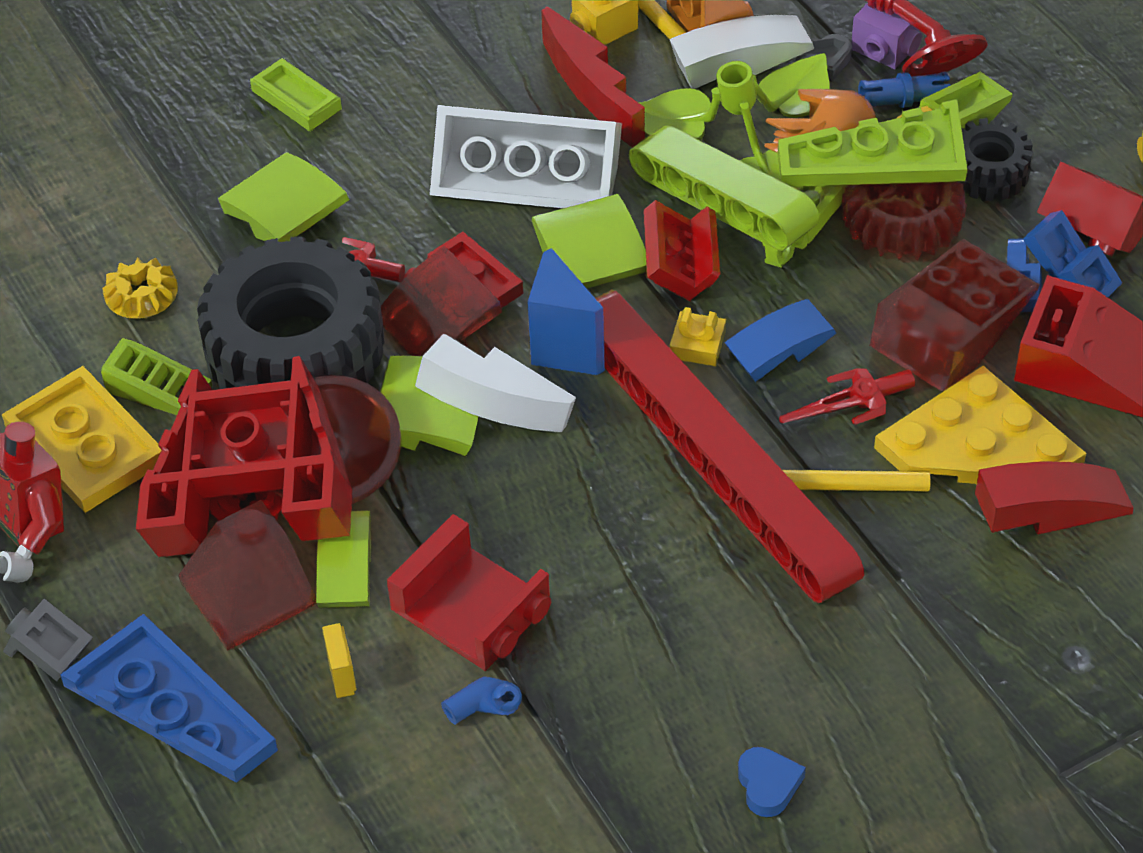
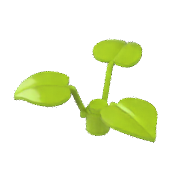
[639,53,830,181]

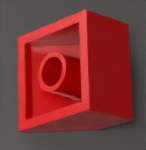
[1037,161,1143,256]

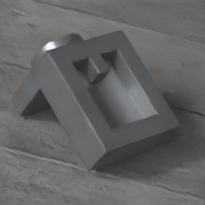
[3,599,93,681]

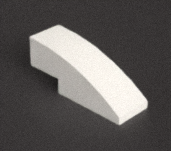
[670,15,814,89]
[415,334,576,432]

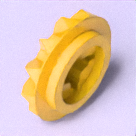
[102,257,178,319]

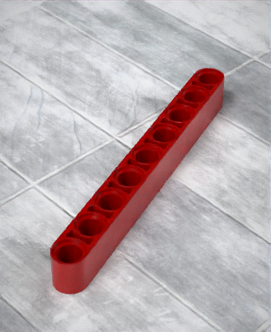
[595,290,864,603]

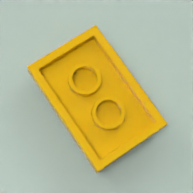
[2,366,161,513]

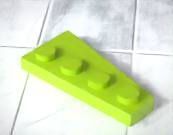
[778,99,967,187]

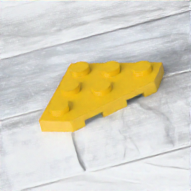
[874,366,1086,484]

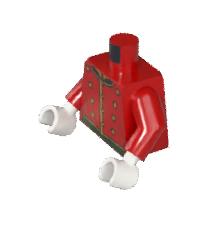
[0,422,64,583]

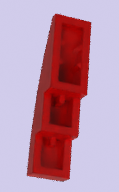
[541,6,645,148]

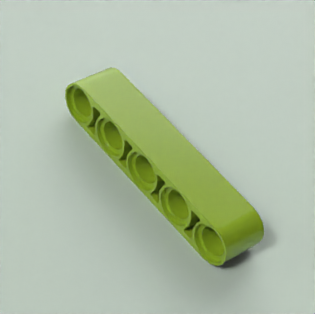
[629,125,820,251]

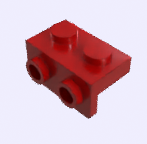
[644,200,720,301]

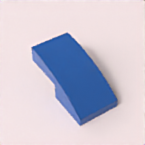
[1023,210,1123,297]
[724,299,837,382]

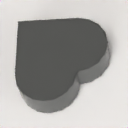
[796,34,852,82]

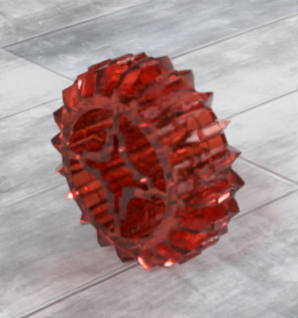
[842,181,967,261]

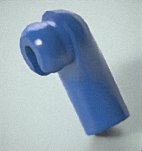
[441,677,522,725]

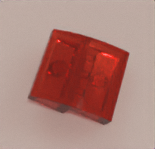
[381,246,502,356]

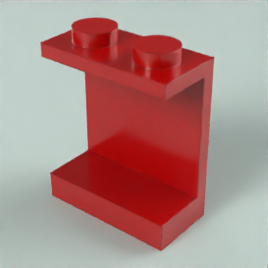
[387,514,551,671]

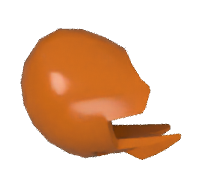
[764,89,876,153]

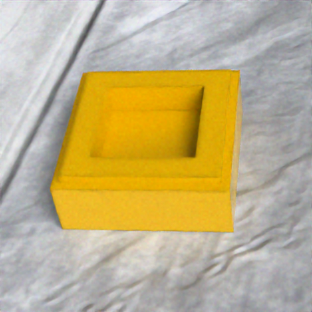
[322,623,356,698]

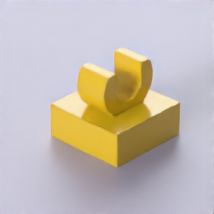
[670,307,726,366]

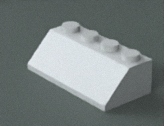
[430,105,622,208]

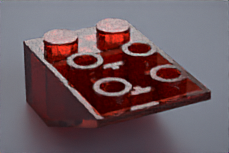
[869,239,1040,392]

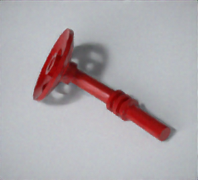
[864,0,988,76]

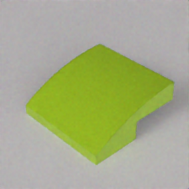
[218,152,349,242]
[531,194,647,288]
[369,356,479,456]

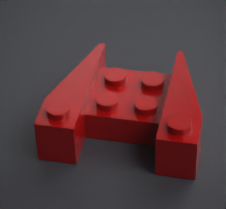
[136,356,353,557]

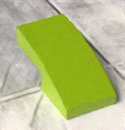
[316,511,371,608]

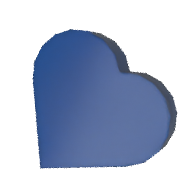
[738,747,806,817]

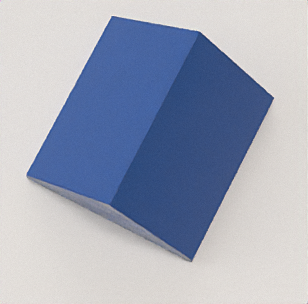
[528,248,605,375]

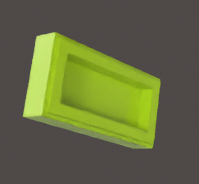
[250,58,342,131]

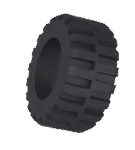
[197,237,385,410]

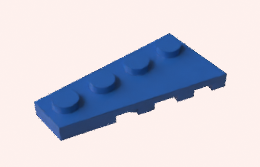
[60,614,278,783]

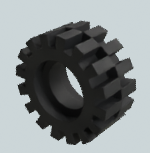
[952,118,1033,201]

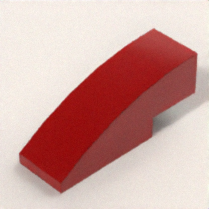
[975,461,1134,534]

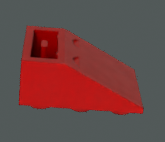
[1014,275,1143,417]

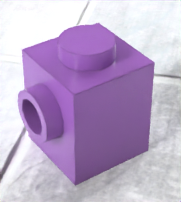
[852,3,922,69]

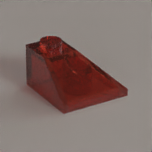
[178,500,317,651]

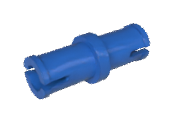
[858,72,951,108]

